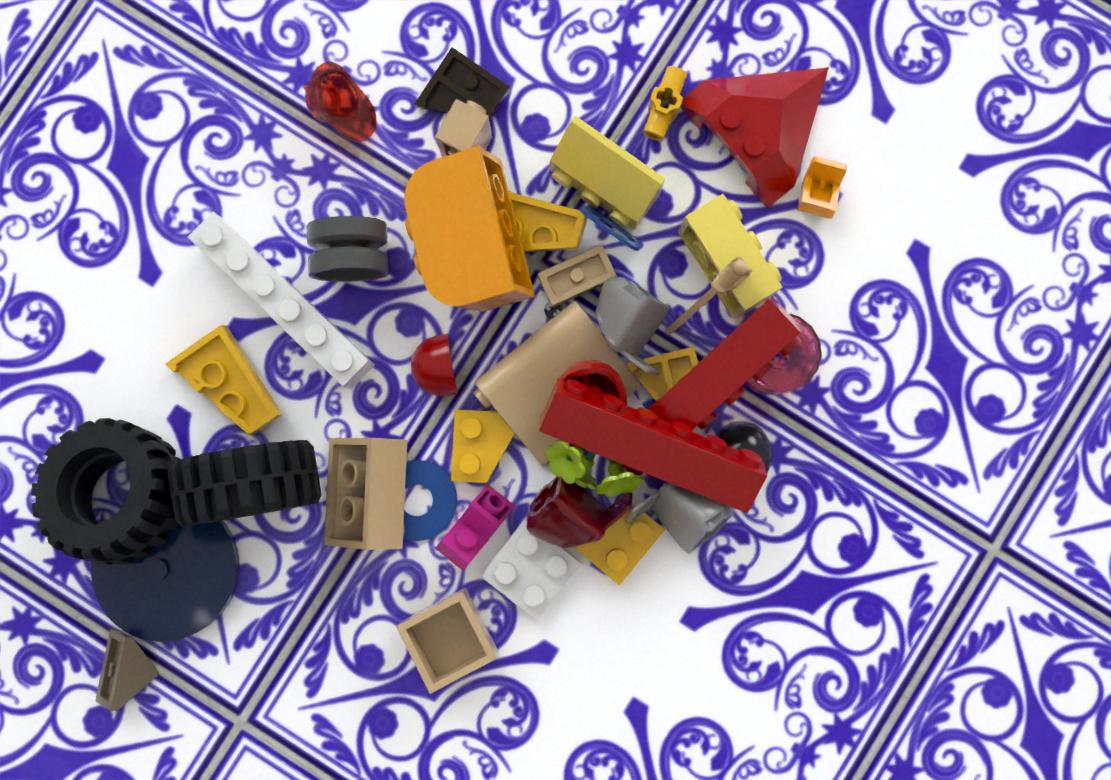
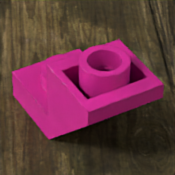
[435,484,515,571]

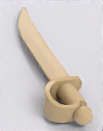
[665,257,752,335]

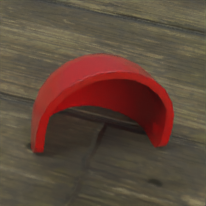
[411,333,459,396]

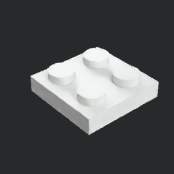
[481,519,582,621]

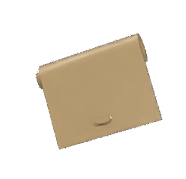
[473,301,641,467]

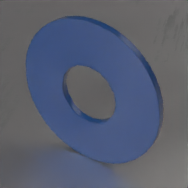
[403,460,457,541]

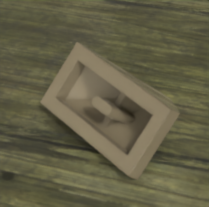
[95,629,159,711]

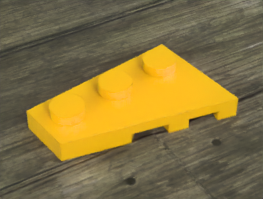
[509,192,588,252]
[165,325,283,435]

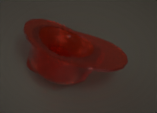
[303,62,376,142]

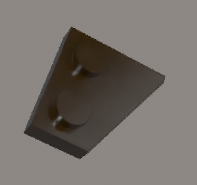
[414,47,511,119]

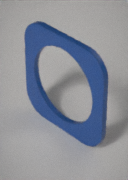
[580,205,644,251]

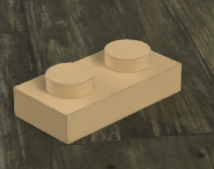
[537,244,617,308]

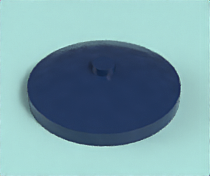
[91,521,240,642]

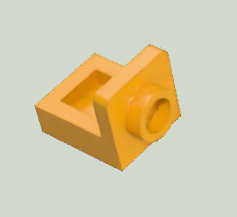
[797,156,847,219]

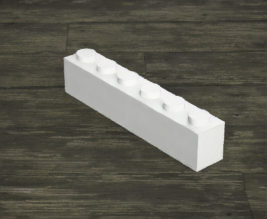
[188,211,375,390]

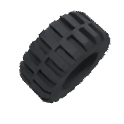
[31,418,180,565]
[167,440,322,527]

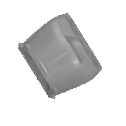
[595,277,670,376]
[625,482,734,554]

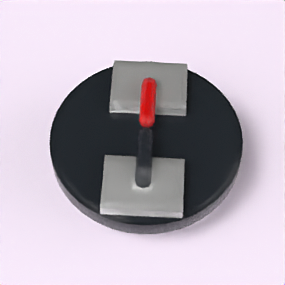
[544,302,562,319]

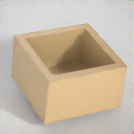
[396,588,499,694]

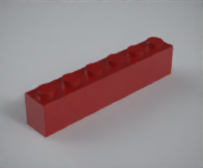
[622,296,803,478]
[539,378,768,513]

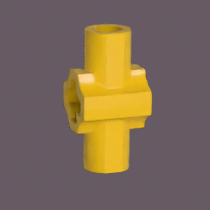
[643,66,687,141]

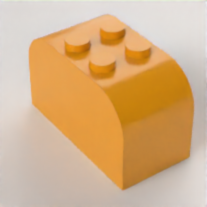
[404,145,535,311]

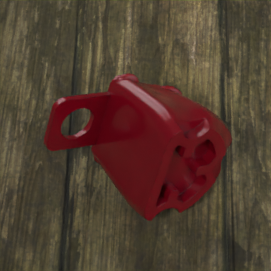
[526,476,633,548]

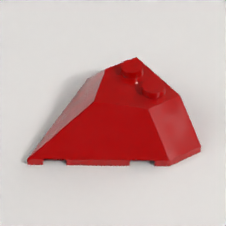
[680,67,829,209]

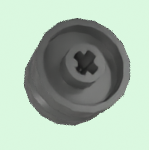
[306,216,389,282]

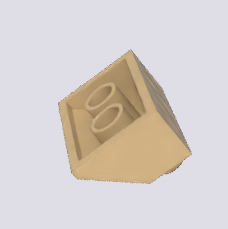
[324,438,408,550]

